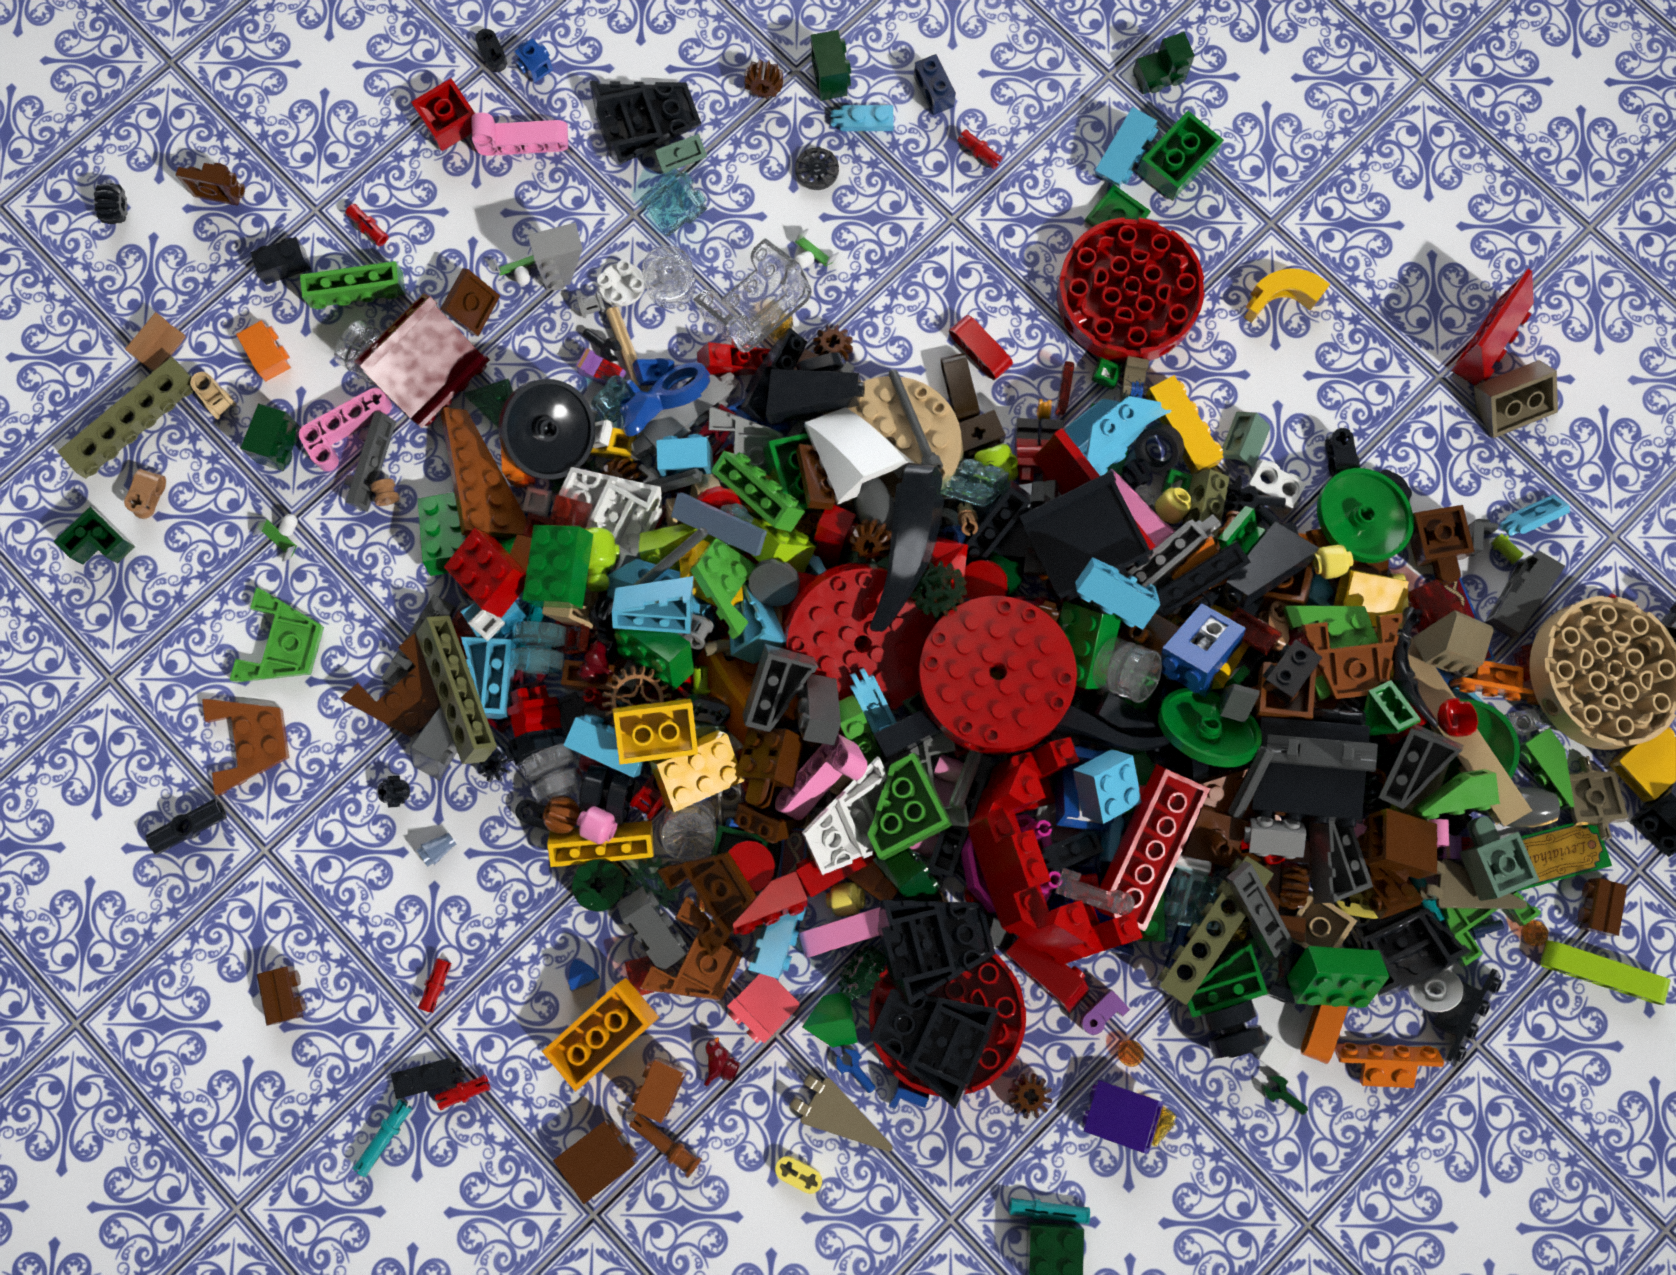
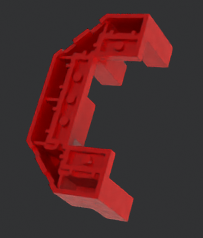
[967,737,1143,965]

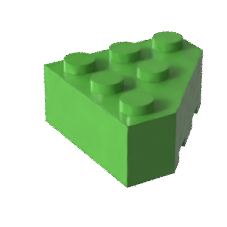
[867,753,953,860]

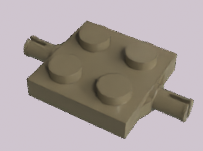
[1569,756,1629,840]

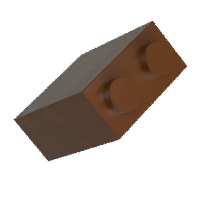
[1368,808,1438,879]
[553,1119,638,1204]

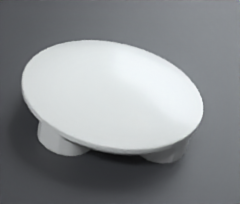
[597,260,645,307]

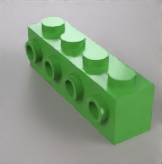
[300,261,406,309]
[711,451,805,532]

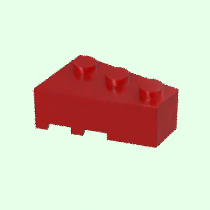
[1006,937,1090,1014]

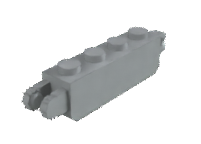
[630,372,739,461]
[1123,514,1221,591]

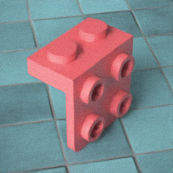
[727,974,800,1043]

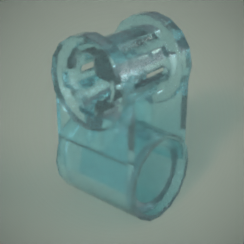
[591,375,630,423]

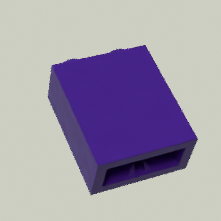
[1082,1080,1164,1154]

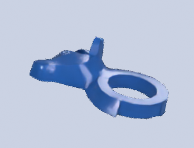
[620,362,710,436]

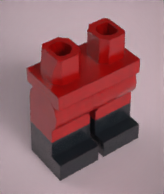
[1015,418,1064,484]
[507,686,568,757]

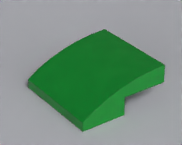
[1218,506,1266,556]

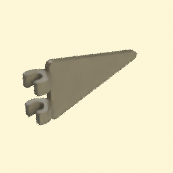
[1419,858,1527,909]
[789,1073,893,1152]

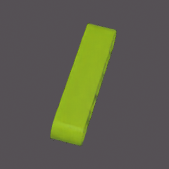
[1540,940,1671,1006]

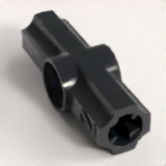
[145,798,227,855]

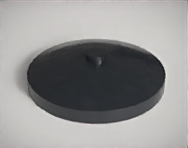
[499,379,596,479]

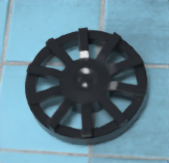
[795,147,839,190]

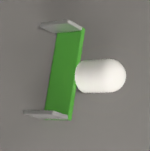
[795,228,839,269]
[494,255,535,286]
[253,514,298,562]

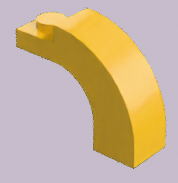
[1244,268,1331,323]

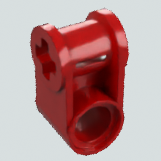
[629,774,664,820]

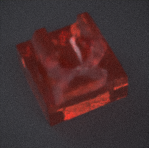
[564,625,594,655]

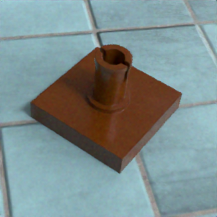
[440,268,500,336]
[1114,613,1180,673]
[1181,806,1250,868]

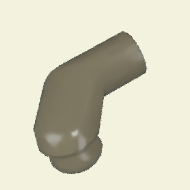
[704,639,733,657]

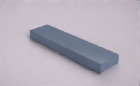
[671,493,767,556]

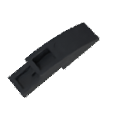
[740,328,808,423]

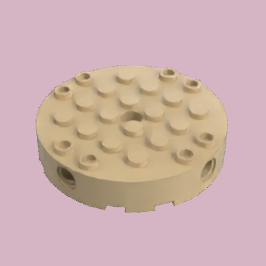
[824,376,963,517]
[1530,596,1676,750]

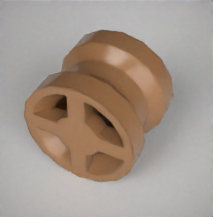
[370,479,400,506]

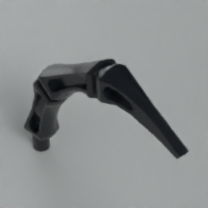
[1392,607,1439,728]

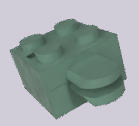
[1459,816,1540,901]

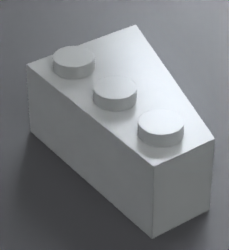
[528,222,583,290]

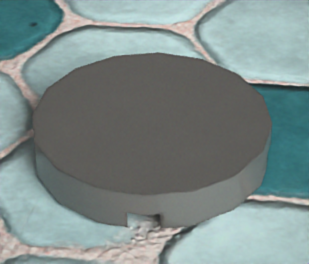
[749,559,800,607]

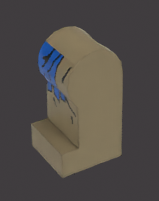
[1120,356,1149,402]

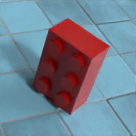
[444,528,526,618]

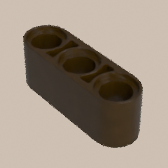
[940,353,980,423]

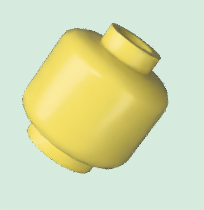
[1154,488,1192,524]
[1313,545,1353,579]
[826,882,865,917]

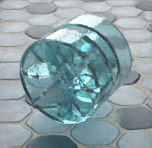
[509,621,566,674]

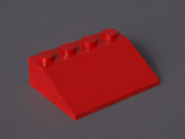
[1451,268,1534,386]

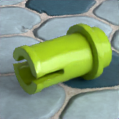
[1491,533,1524,564]
[691,666,711,696]

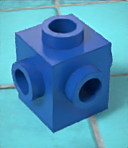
[514,38,553,83]

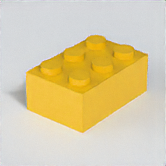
[649,730,744,812]

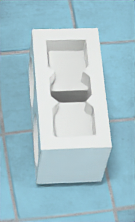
[1246,460,1306,515]

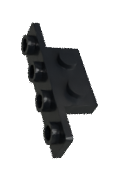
[1433,968,1502,1067]

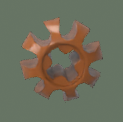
[543,795,579,834]

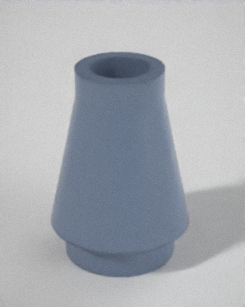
[416,832,457,867]

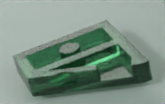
[464,378,514,429]

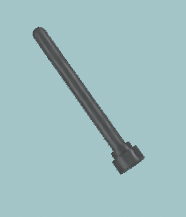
[889,369,943,470]
[613,528,708,598]

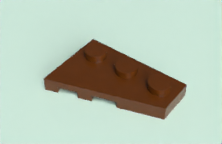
[796,444,835,510]

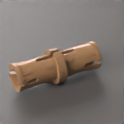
[957,501,978,536]

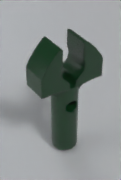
[1261,1075,1308,1115]

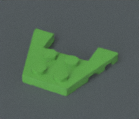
[690,538,756,639]
[229,587,324,683]
[1283,606,1378,702]
[1441,867,1541,967]

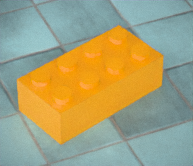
[542,978,660,1092]

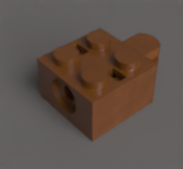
[1410,505,1475,586]
[736,727,805,809]

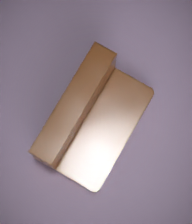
[125,312,186,371]

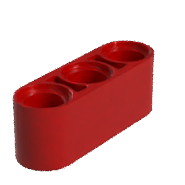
[949,315,1013,381]

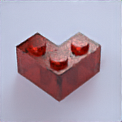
[522,494,593,538]
[1408,579,1468,633]

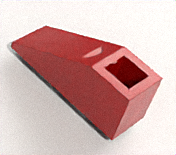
[697,342,771,377]
[732,871,808,935]

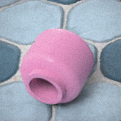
[577,806,617,844]

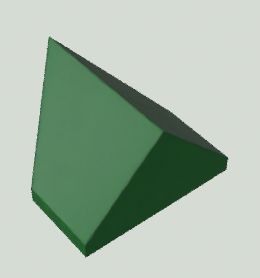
[1364,680,1421,736]
[802,991,858,1048]

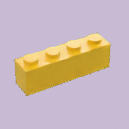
[1145,375,1224,474]
[547,821,654,867]

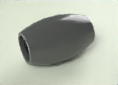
[852,477,894,531]
[1488,787,1560,828]

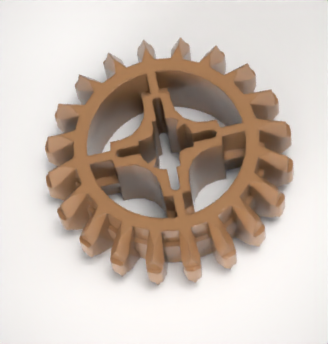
[602,666,671,725]

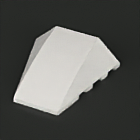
[804,407,914,505]
[551,467,662,573]
[802,756,888,875]

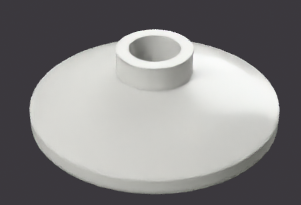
[1408,969,1463,1012]

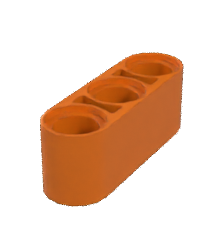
[1300,1005,1349,1064]

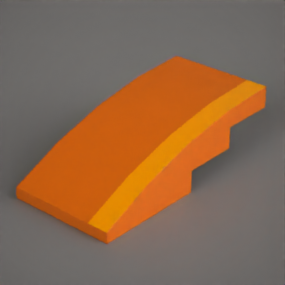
[693,640,753,745]

